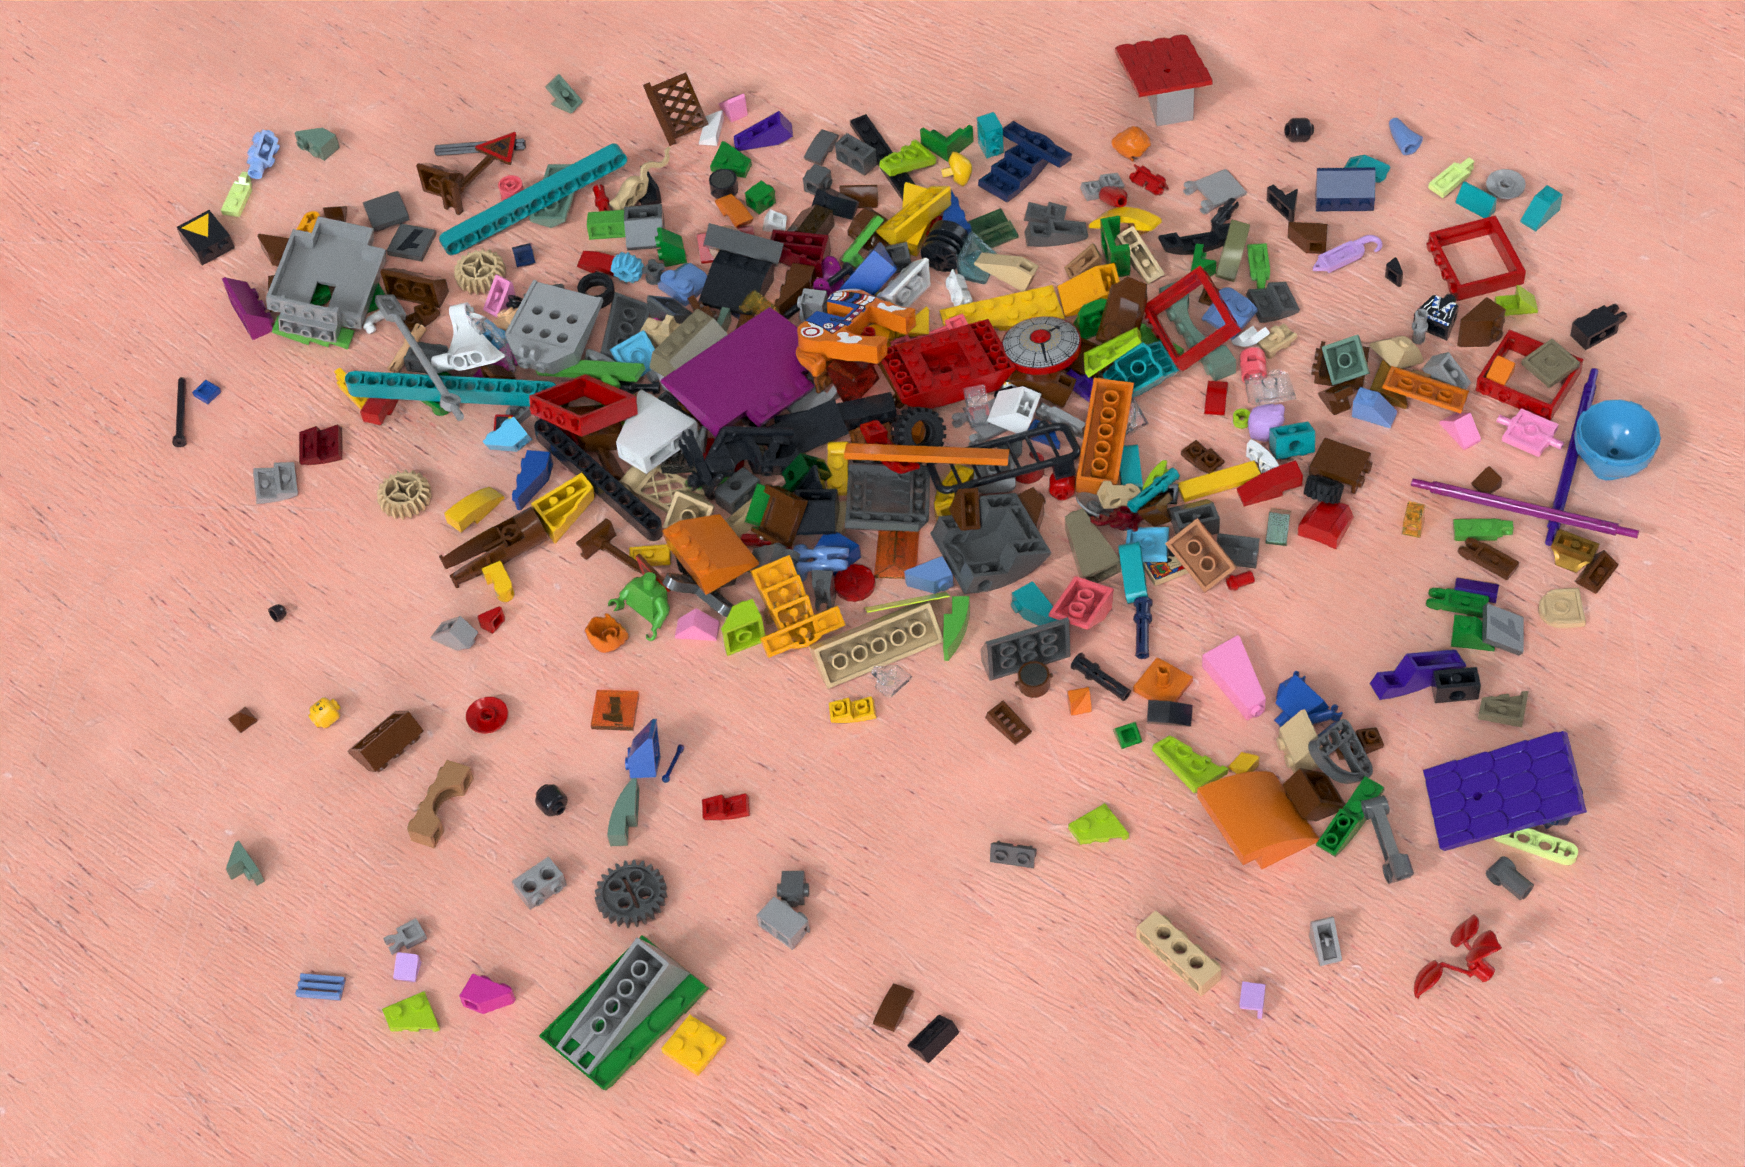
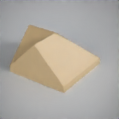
[662,490,714,529]

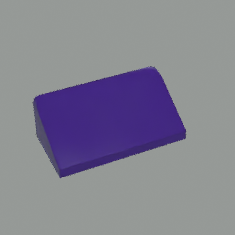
[1454,578,1499,603]

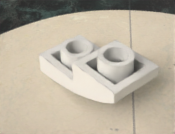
[1246,439,1279,473]

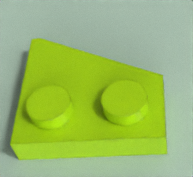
[1068,803,1129,845]
[382,991,440,1032]

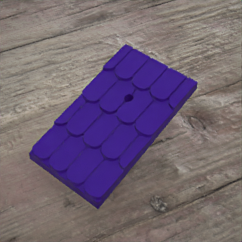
[1423,731,1587,851]

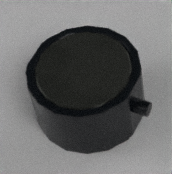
[709,169,738,199]

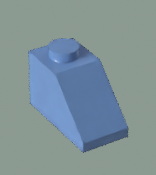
[1352,387,1397,428]
[904,556,954,594]

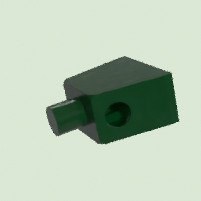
[782,453,832,493]

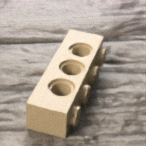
[1136,911,1221,997]

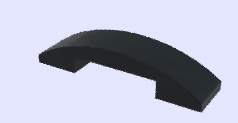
[1158,223,1230,255]

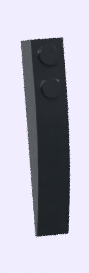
[774,392,897,432]

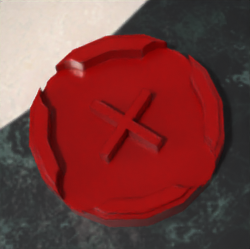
[834,564,876,602]

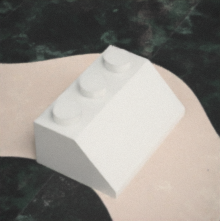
[876,258,931,307]

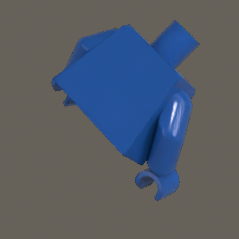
[1274,671,1343,727]

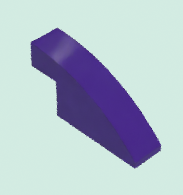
[1369,650,1466,700]

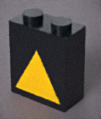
[177,210,235,265]

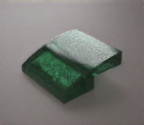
[967,208,1019,251]

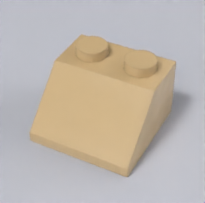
[1276,709,1321,773]

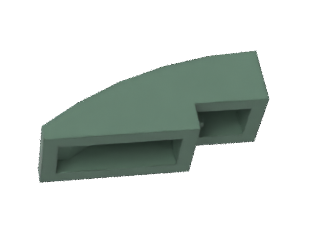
[607,778,640,846]

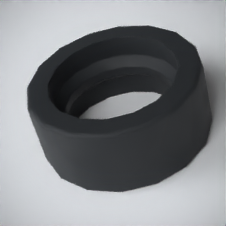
[577,272,615,308]

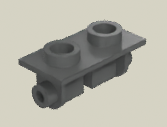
[990,841,1037,868]

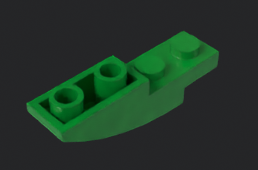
[1316,776,1385,857]

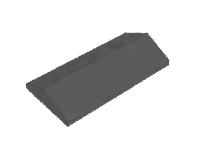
[703,223,784,267]
[600,292,649,362]

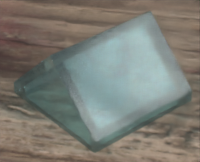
[957,231,997,284]

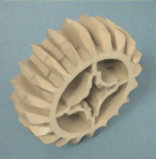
[454,248,506,295]
[377,469,432,520]

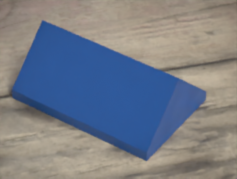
[839,242,897,296]

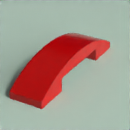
[860,420,920,474]

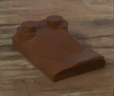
[1095,277,1148,343]

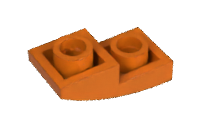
[715,194,753,228]

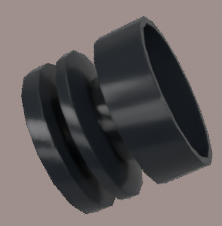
[921,220,969,272]

